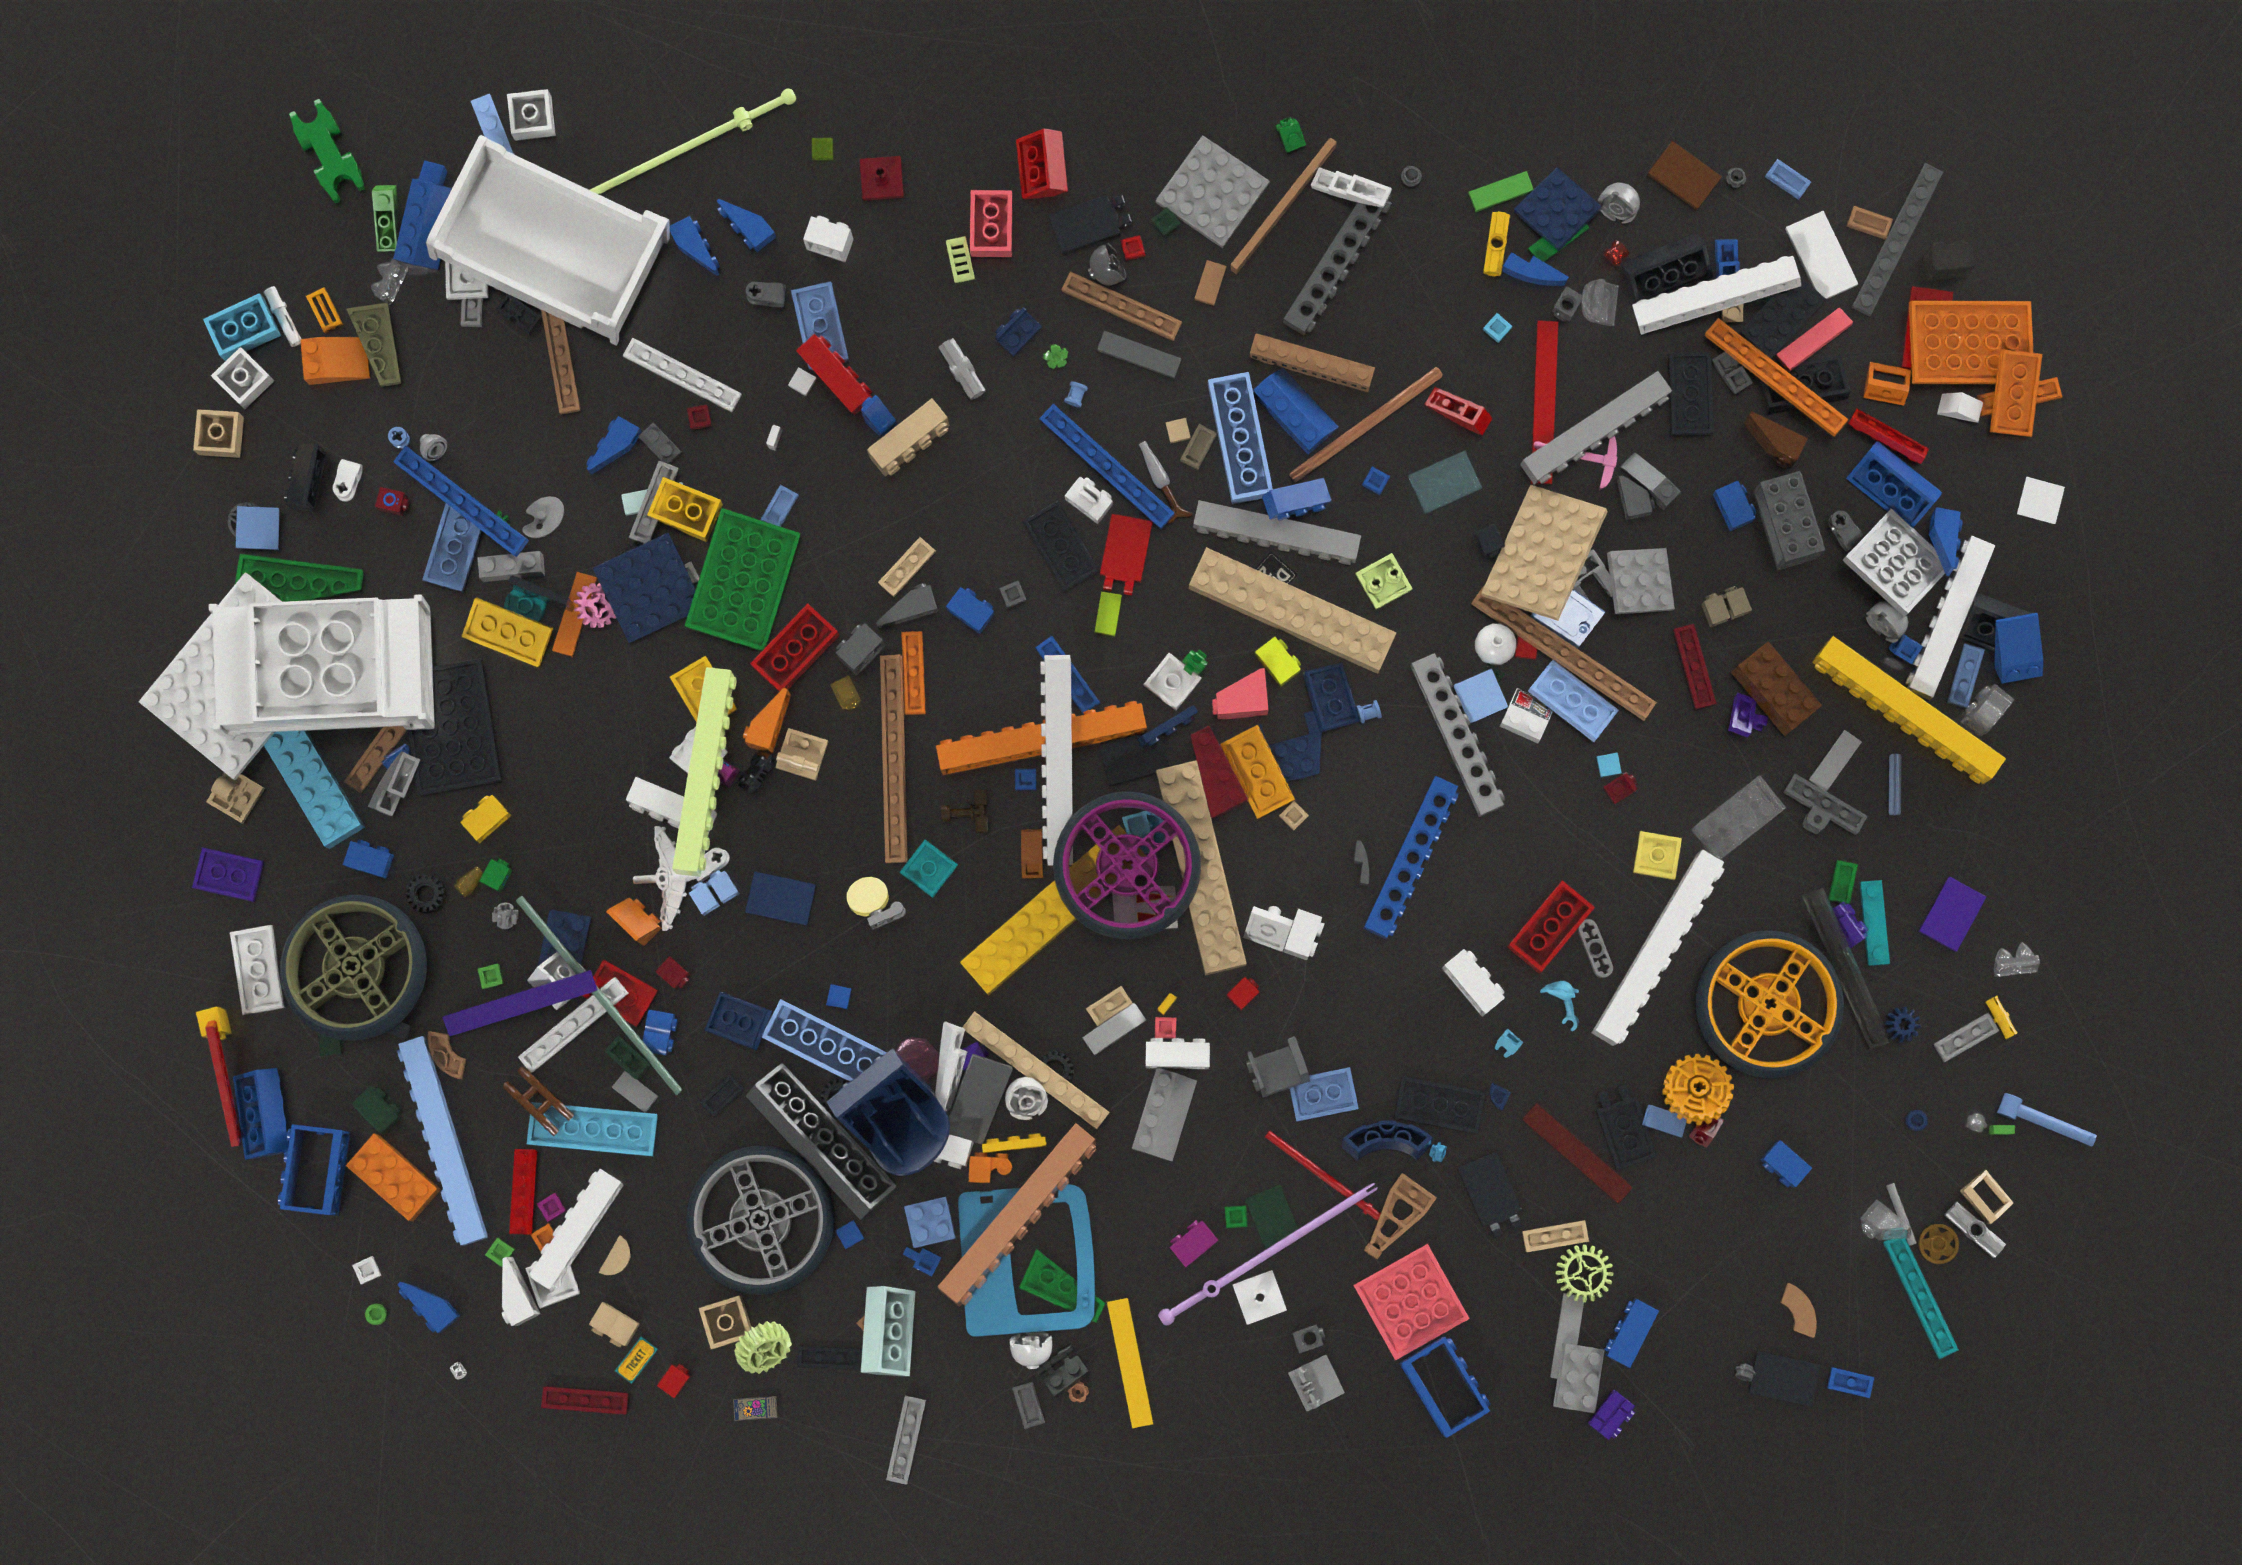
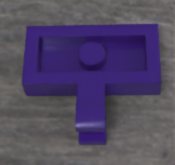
[1729,693,1768,738]

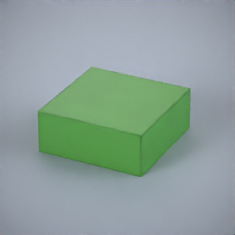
[478,964,504,989]
[1989,1125,2015,1135]
[485,1238,515,1267]

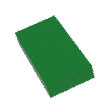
[1828,860,1858,904]

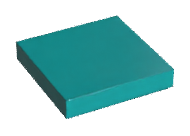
[899,840,958,898]

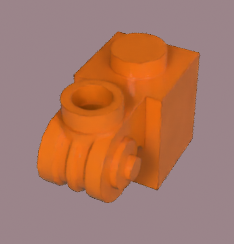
[969,1152,1012,1183]

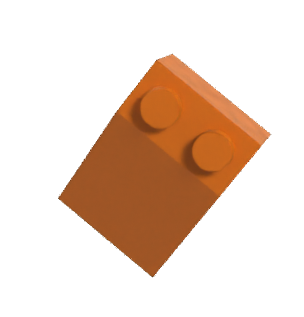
[300,337,370,385]
[743,688,791,754]
[606,897,662,946]

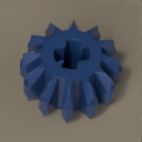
[1884,1007,1921,1043]

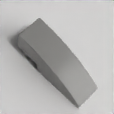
[368,751,420,816]
[1082,1003,1146,1056]

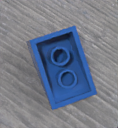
[1994,613,2043,683]

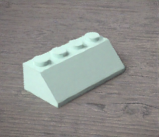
[861,1286,915,1376]

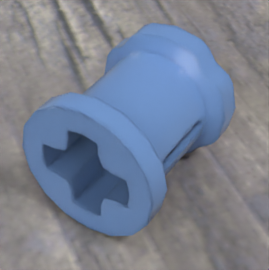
[1064,381,1088,408]
[388,427,410,449]
[1356,700,1382,723]

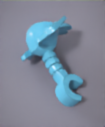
[1540,981,1579,1031]

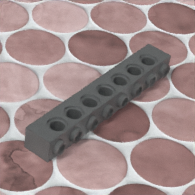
[1283,194,1392,336]

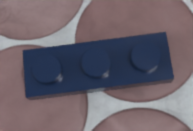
[1138,705,1198,746]

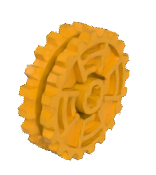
[1662,1054,1734,1125]

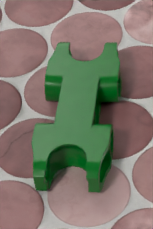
[289,99,365,204]

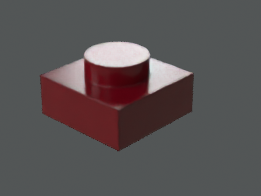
[687,405,712,430]

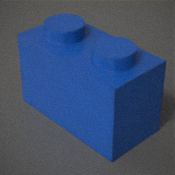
[1713,481,1756,531]
[946,587,995,634]
[343,839,394,879]
[1760,1140,1812,1188]

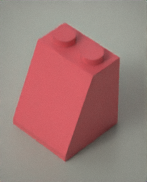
[1212,668,1268,720]

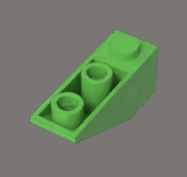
[372,185,398,251]

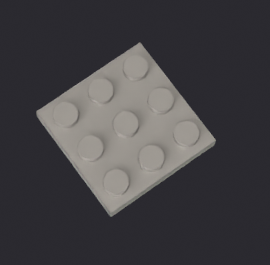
[1607,548,1675,614]

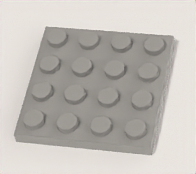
[1155,135,1270,248]
[1843,509,1945,617]

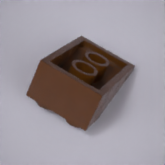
[1744,411,1808,469]

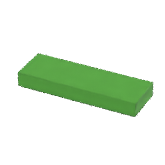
[1468,171,1534,212]

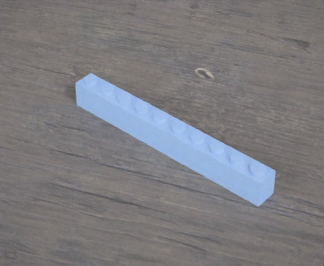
[397,1036,488,1246]

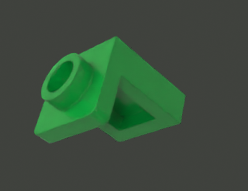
[1276,118,1306,153]

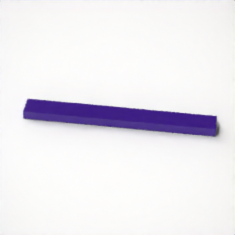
[443,970,598,1037]

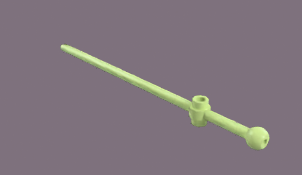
[590,88,796,195]

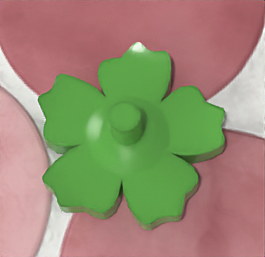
[1043,344,1068,369]

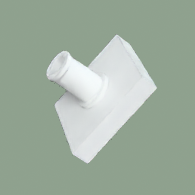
[1243,906,1294,952]
[1232,1270,1287,1325]

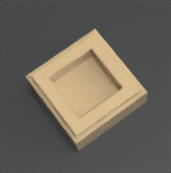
[1166,418,1191,444]
[1279,801,1309,831]

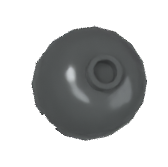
[1088,243,1126,285]

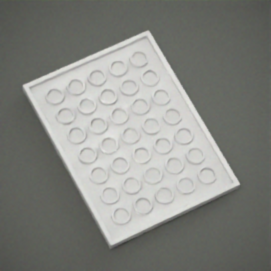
[139,572,282,780]

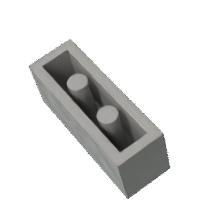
[478,551,545,582]

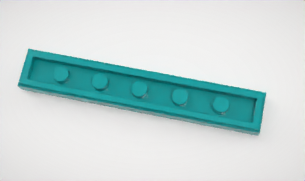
[1883,1233,1959,1359]

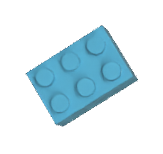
[203,293,281,361]

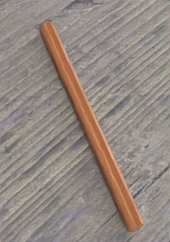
[1289,367,1443,482]

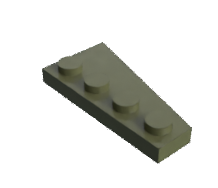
[347,302,401,387]

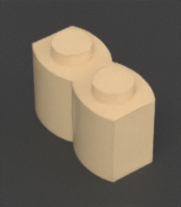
[589,1302,640,1347]

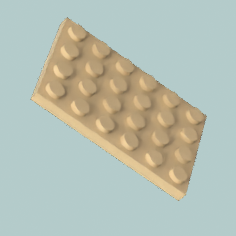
[1481,485,1608,621]

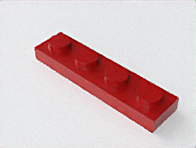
[1848,408,1929,464]
[509,1149,537,1235]

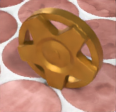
[1918,1224,1959,1264]

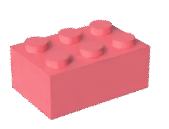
[970,190,1013,257]

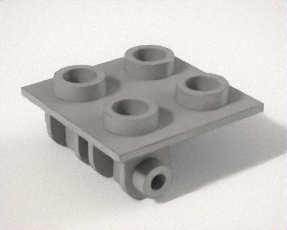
[1288,1355,1345,1411]

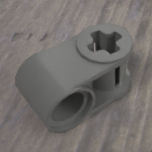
[746,282,786,307]
[1828,511,1864,552]

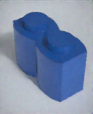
[642,1010,678,1056]

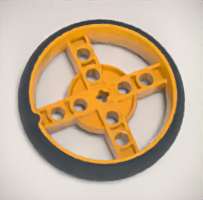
[1696,931,1844,1078]

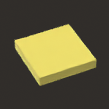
[1633,831,1682,880]

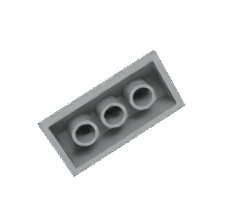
[1132,1067,1197,1161]

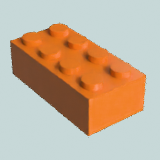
[346,1133,441,1221]

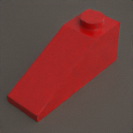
[1425,387,1493,435]

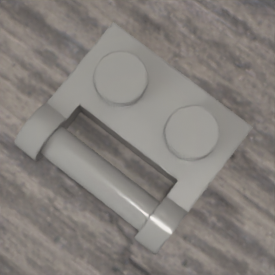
[867,902,906,930]

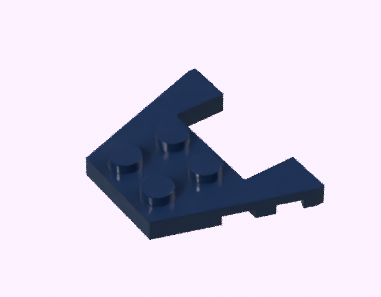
[1243,711,1322,783]

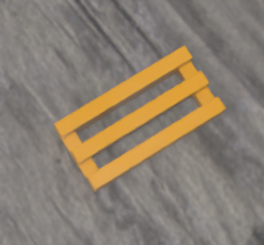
[306,287,343,333]

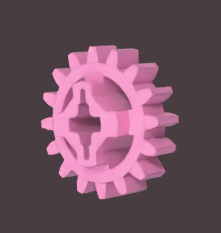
[574,583,616,628]

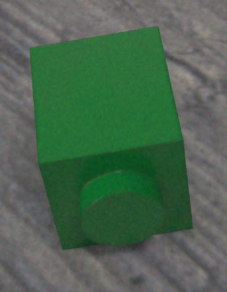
[480,858,513,892]

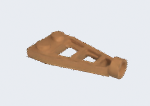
[1364,1173,1437,1260]

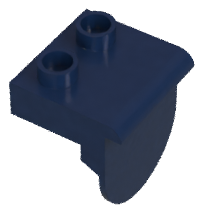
[827,1048,950,1176]

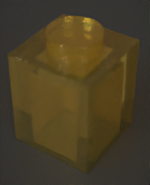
[830,676,861,710]

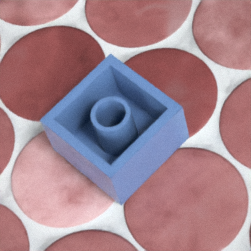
[904,1197,956,1248]

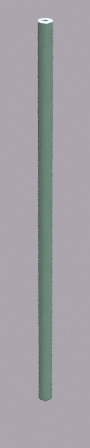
[516,896,683,1095]

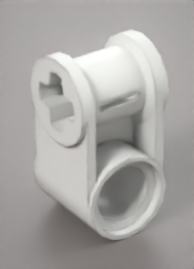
[333,459,363,502]
[697,848,730,883]

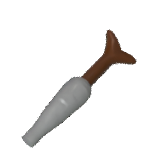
[1139,441,1193,523]

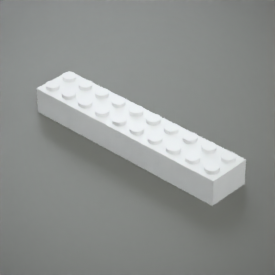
[1591,849,1724,1046]

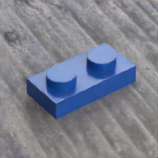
[1827,1367,1874,1398]

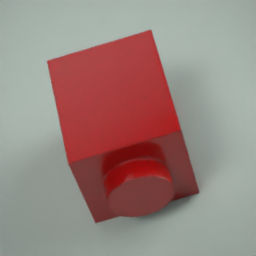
[1226,977,1259,1011]
[657,1364,691,1398]

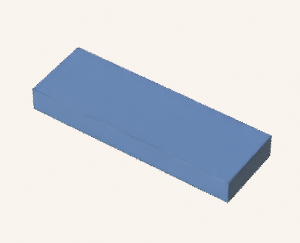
[1946,643,1985,709]

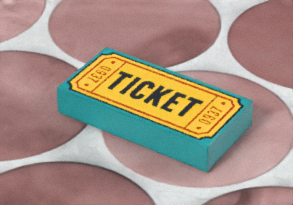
[615,1337,658,1384]

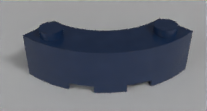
[1342,1121,1433,1161]

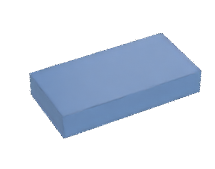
[1765,159,1811,200]
[760,484,799,527]
[1642,1105,1686,1137]

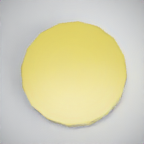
[847,877,889,917]

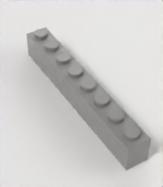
[1520,371,1672,485]
[1193,500,1361,565]

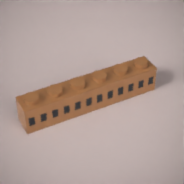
[1249,333,1375,392]

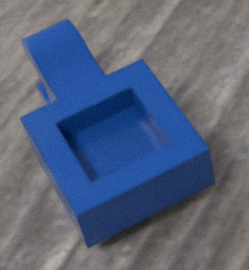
[903,1247,941,1277]

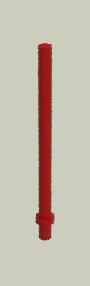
[1265,1131,1381,1220]

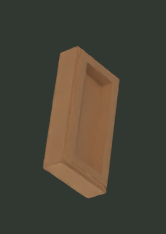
[1846,206,1893,240]
[1195,260,1227,306]

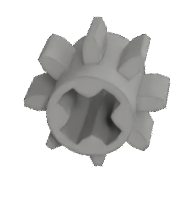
[492,903,518,929]

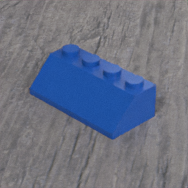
[393,179,452,270]
[1253,367,1339,455]
[1846,441,1942,528]
[233,1068,289,1160]

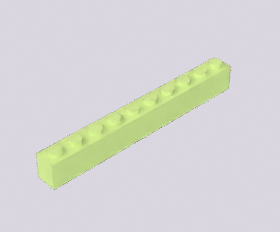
[672,667,736,877]

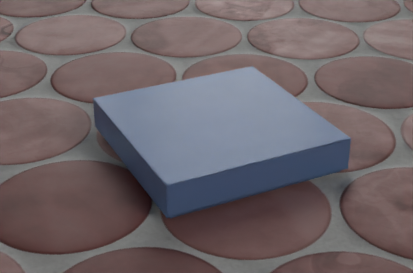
[236,506,280,550]

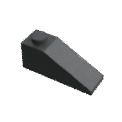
[1620,452,1681,511]
[876,584,938,629]

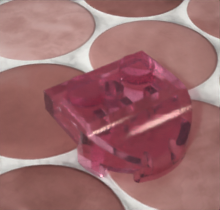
[896,1037,939,1081]

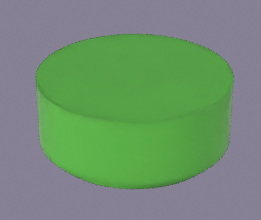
[365,1304,388,1325]

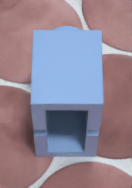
[689,870,740,916]

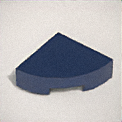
[1490,1083,1511,1111]

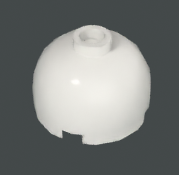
[1475,624,1516,666]
[1005,1077,1048,1120]
[1009,1332,1053,1369]

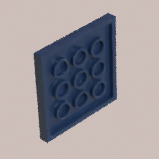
[593,533,696,643]

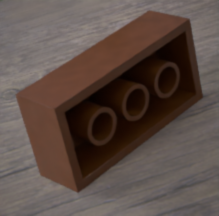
[1731,641,1822,736]

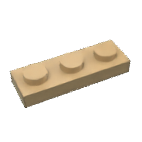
[878,537,936,597]
[1522,1220,1589,1252]

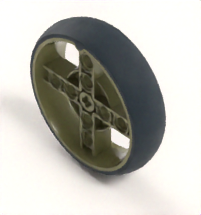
[280,895,427,1041]

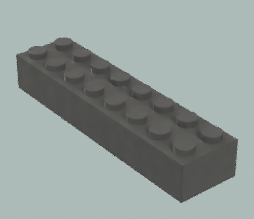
[746,1063,897,1220]

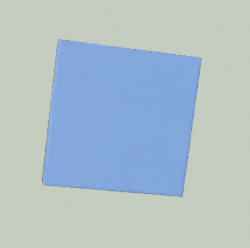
[1453,669,1508,723]

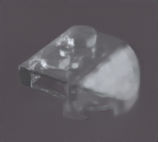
[1581,279,1619,327]

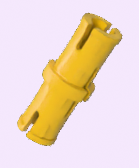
[1985,996,2018,1039]

